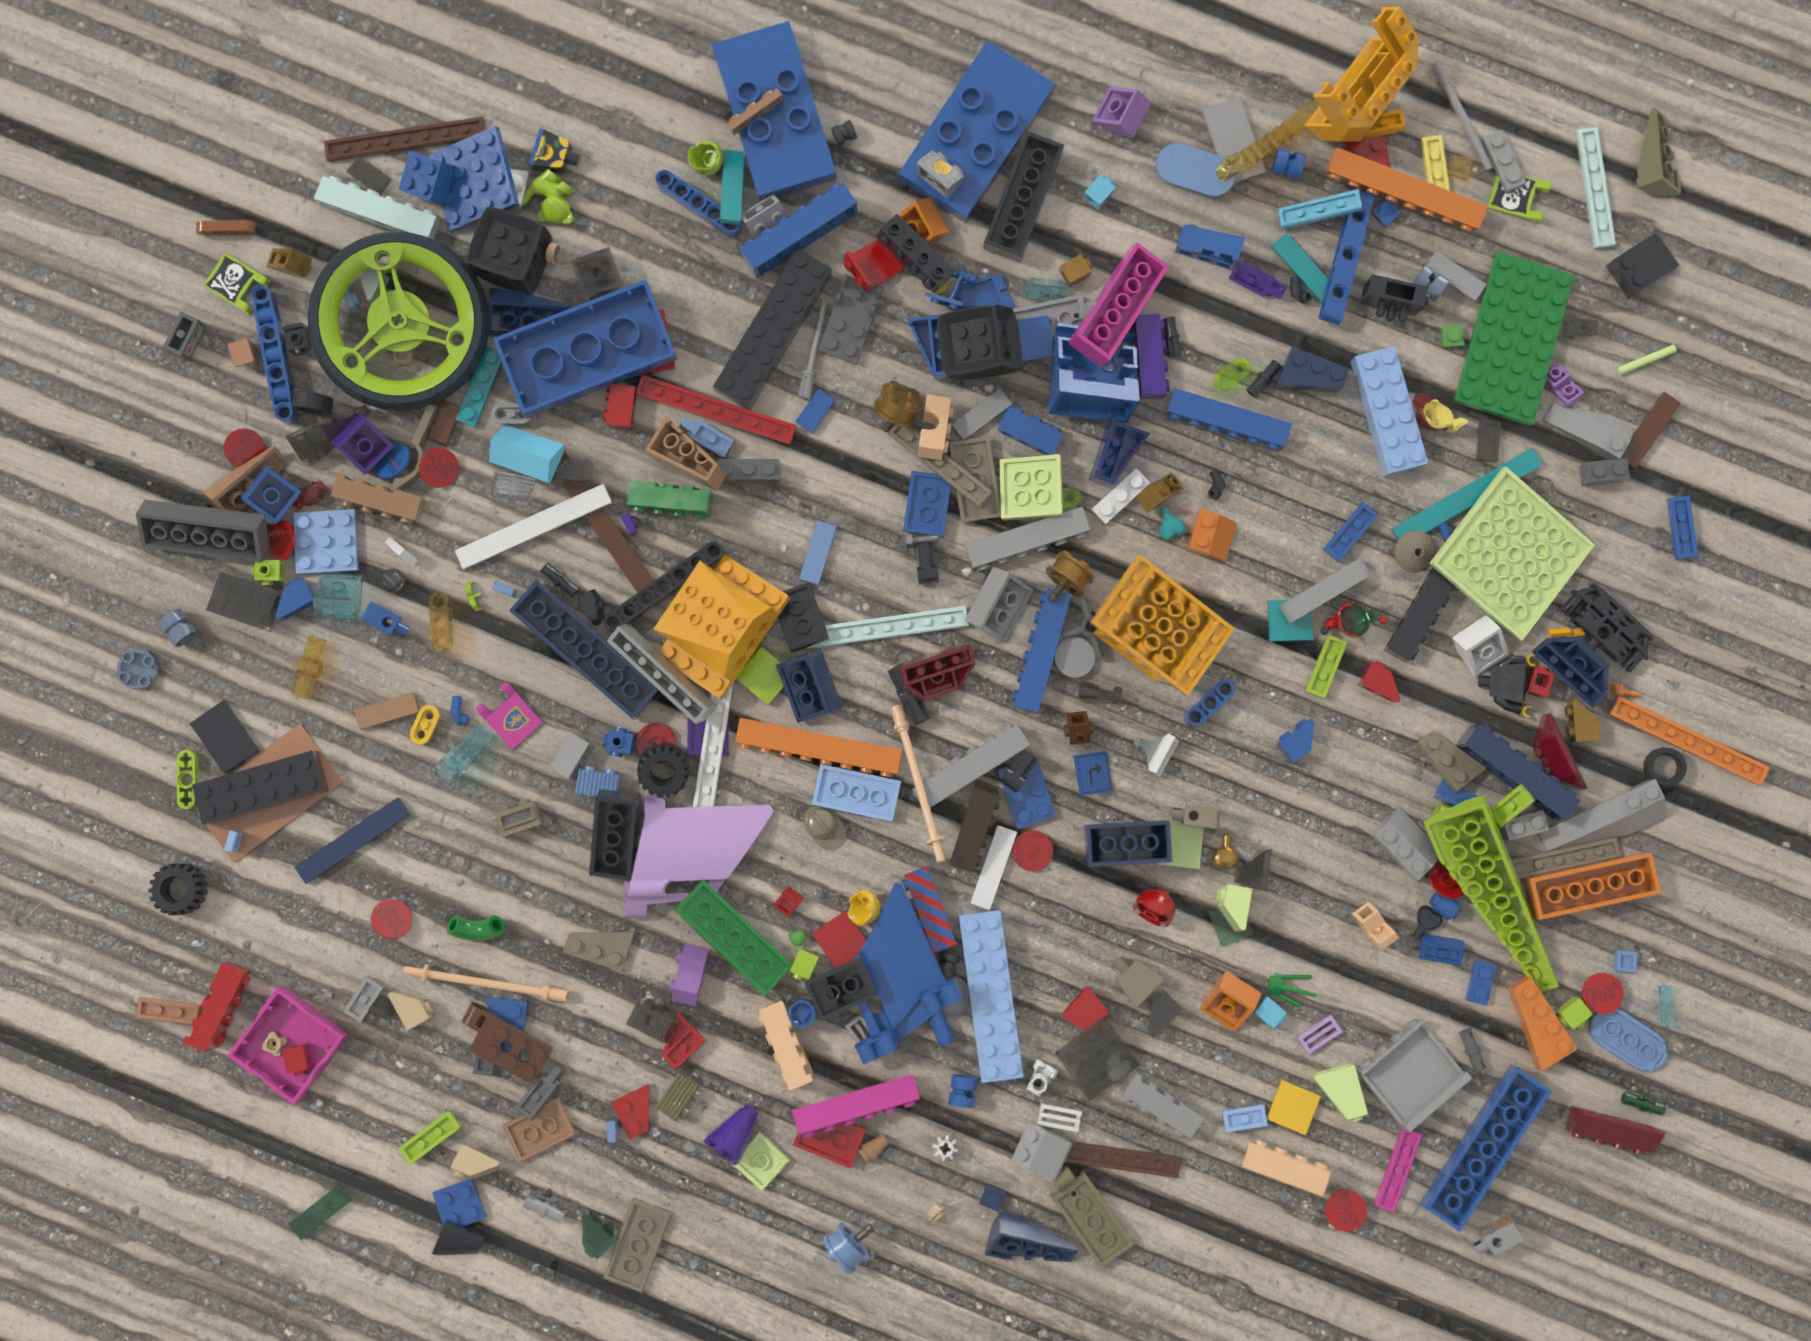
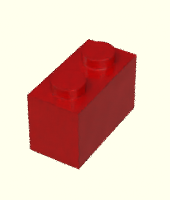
[603,384,637,430]

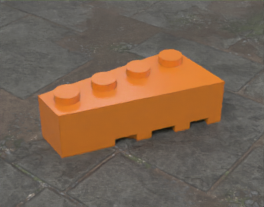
[1508,976,1577,1071]

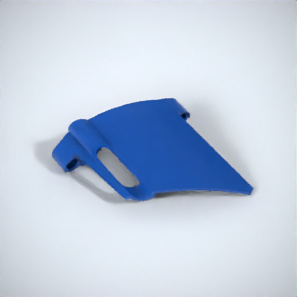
[854,882,963,1064]

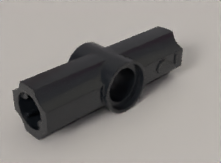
[888,663,931,726]

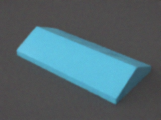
[489,425,566,484]

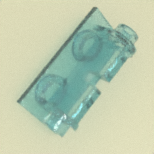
[1025,277,1067,300]

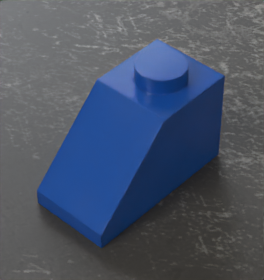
[276,578,319,621]

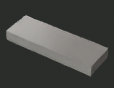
[1426,251,1487,302]
[951,388,1012,440]

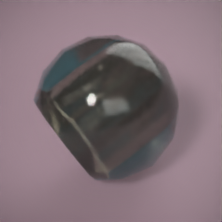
[380,568,406,594]

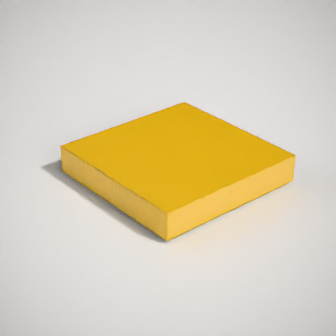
[1266,1080,1321,1135]

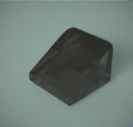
[369,995,396,1020]

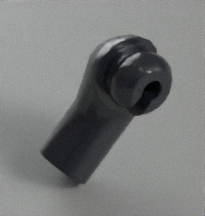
[1290,277,1312,304]

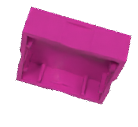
[227,986,350,1105]

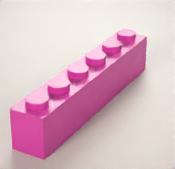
[792,1074,920,1138]

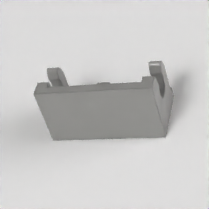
[550,733,596,782]

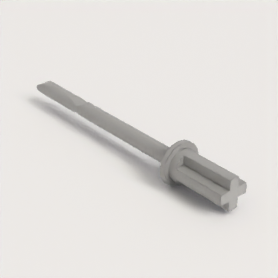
[798,300,827,400]

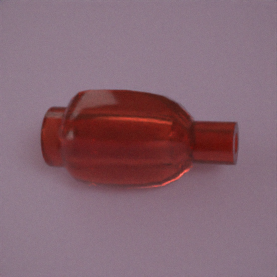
[292,480,327,510]

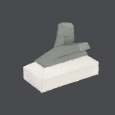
[1134,734,1179,777]

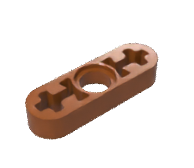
[196,220,255,236]

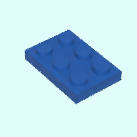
[903,471,951,537]
[998,761,1056,829]

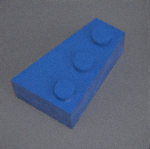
[1174,224,1245,271]
[907,314,951,381]

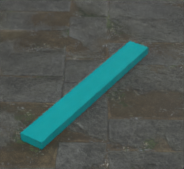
[1391,448,1543,541]

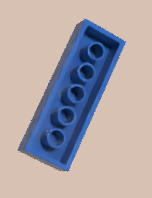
[741,182,858,279]

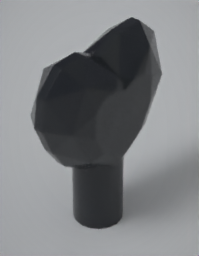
[1412,905,1443,940]

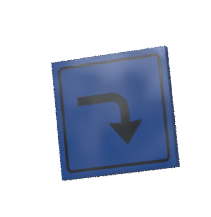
[1073,751,1113,796]

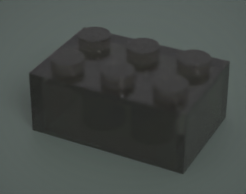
[206,572,282,632]

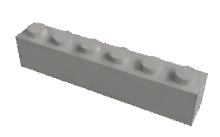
[965,507,1090,572]
[607,623,717,724]
[912,724,1030,807]

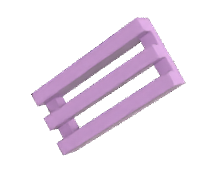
[1296,1014,1343,1055]

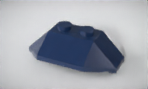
[1532,636,1609,708]

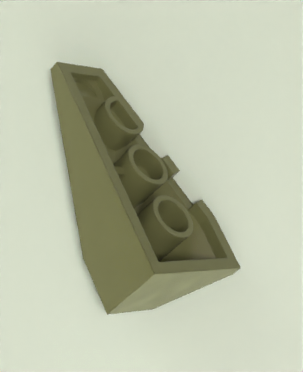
[1636,108,1681,196]

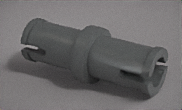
[1459,1028,1487,1072]

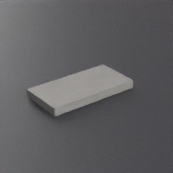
[1201,97,1266,184]

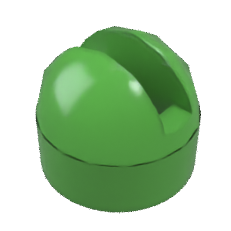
[788,930,806,946]

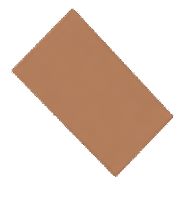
[194,724,343,862]

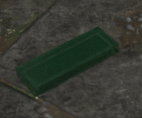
[289,1184,352,1240]

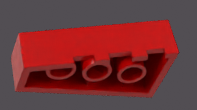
[182,962,251,1052]

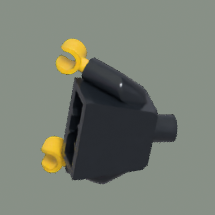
[1478,654,1537,718]

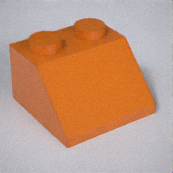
[899,197,949,246]
[1186,509,1237,562]
[1200,971,1261,1032]

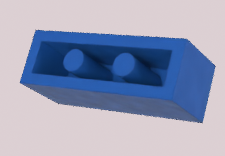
[997,406,1064,455]

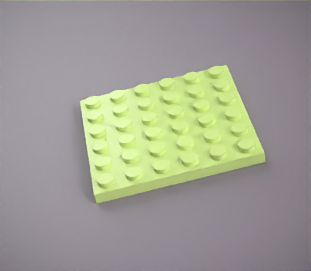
[1429,467,1595,641]

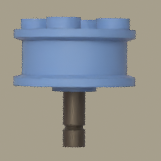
[823,1222,875,1275]

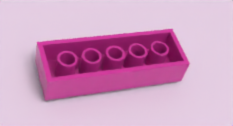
[1068,242,1169,367]

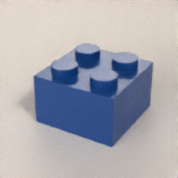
[398,150,456,205]
[241,465,301,524]

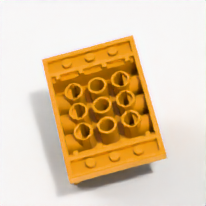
[654,555,791,700]
[1090,555,1235,696]

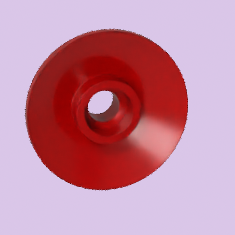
[1429,861,1464,899]

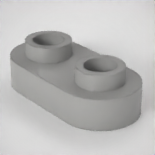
[491,403,533,425]

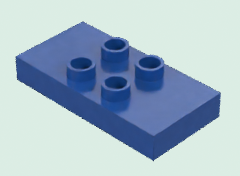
[712,21,837,201]
[898,40,1055,223]
[493,279,678,418]

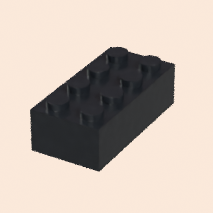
[589,789,642,881]

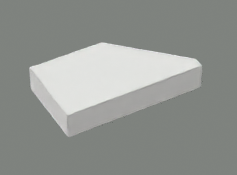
[385,537,418,566]

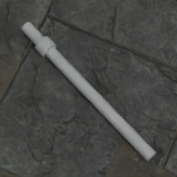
[1431,60,1493,171]

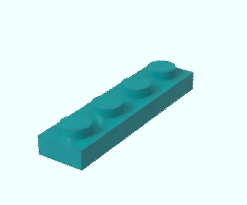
[456,345,502,428]

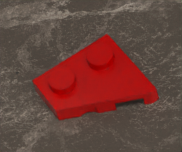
[662,1012,707,1070]
[611,1084,650,1140]

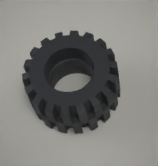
[637,742,689,798]
[148,863,208,916]

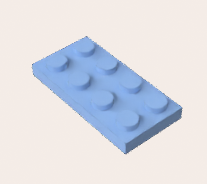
[812,764,901,822]

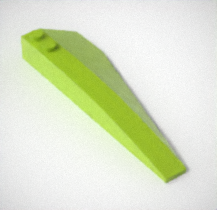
[1424,794,1559,992]

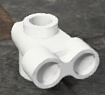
[1026,1059,1059,1096]

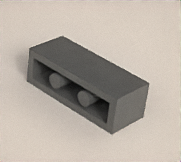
[718,459,781,483]

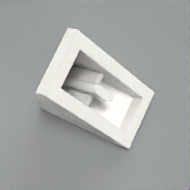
[359,269,390,304]

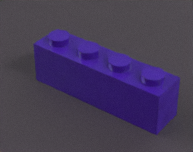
[1134,313,1170,400]

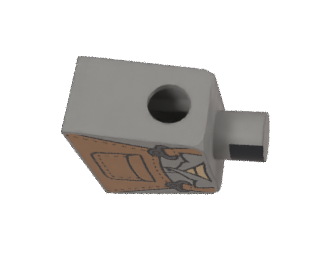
[1473,1212,1525,1255]

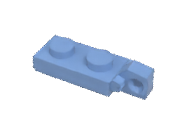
[679,417,735,459]

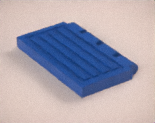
[959,273,1015,309]

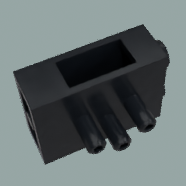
[1360,274,1430,323]

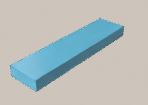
[1278,189,1363,230]

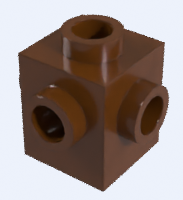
[1063,711,1094,745]

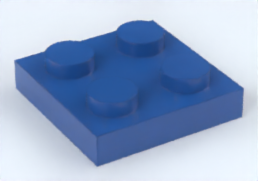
[432,1179,486,1226]

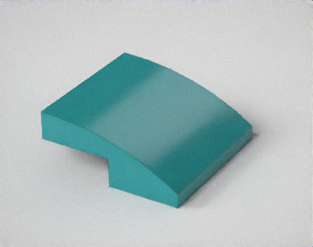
[1267,599,1313,642]

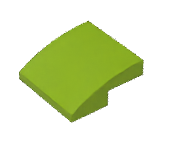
[736,646,784,705]

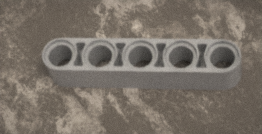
[1279,558,1372,624]

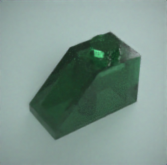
[582,1209,617,1259]

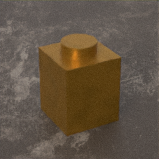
[1059,254,1092,288]

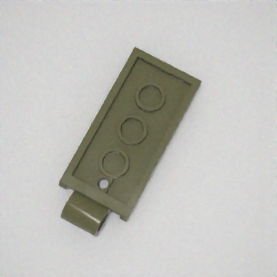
[1049,1166,1134,1269]

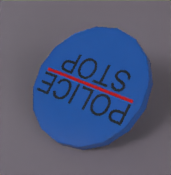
[375,444,410,479]

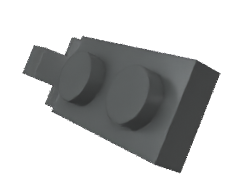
[515,1066,566,1122]

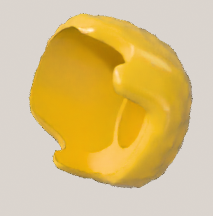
[847,890,881,926]

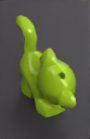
[522,169,575,225]

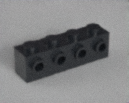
[876,214,955,294]

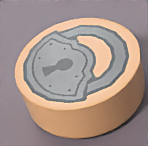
[546,242,561,264]

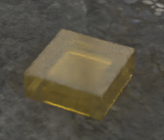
[1447,154,1473,181]

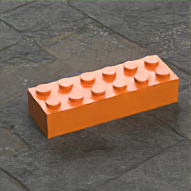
[1523,852,1662,920]

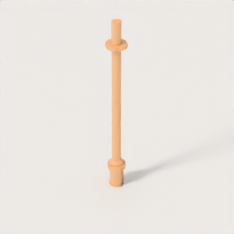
[890,705,945,863]
[403,964,569,1003]

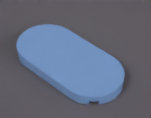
[1156,143,1235,197]
[1589,1009,1667,1072]

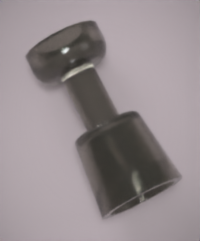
[1078,680,1122,705]

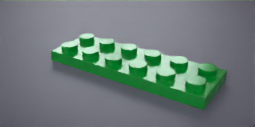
[674,880,792,996]

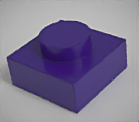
[620,512,639,537]

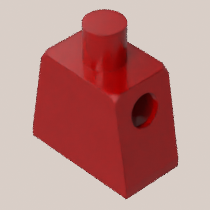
[1060,985,1112,1036]

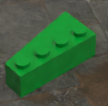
[627,480,714,520]

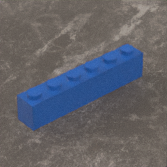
[1165,388,1292,451]
[1011,587,1072,714]

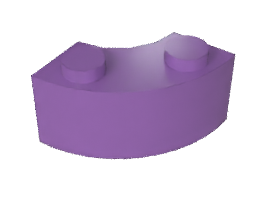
[669,944,709,1006]

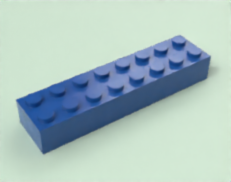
[1419,1065,1552,1232]

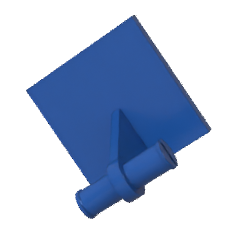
[925,269,978,310]

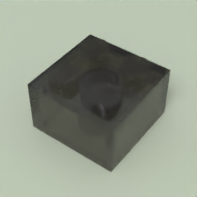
[571,247,625,302]

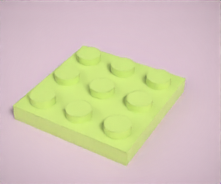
[1000,454,1063,521]

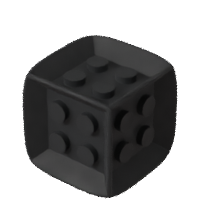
[466,207,552,295]
[938,304,1022,380]

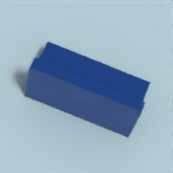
[1433,779,1478,807]

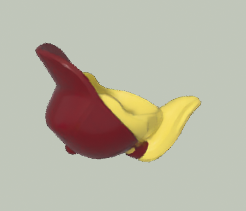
[1413,393,1469,433]

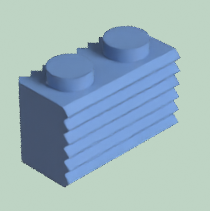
[575,766,622,797]

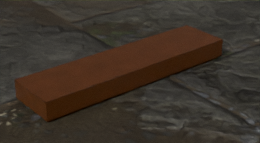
[1620,391,1681,470]

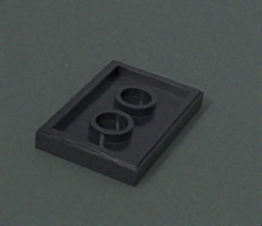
[778,582,830,653]
[190,700,260,774]

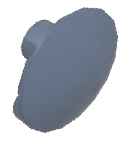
[117,649,158,689]

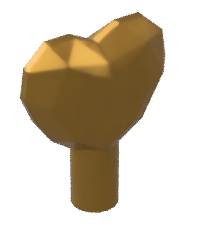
[1212,835,1239,869]

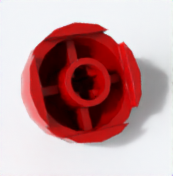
[1132,888,1175,927]

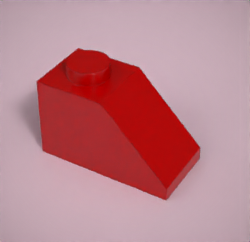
[1358,661,1401,704]

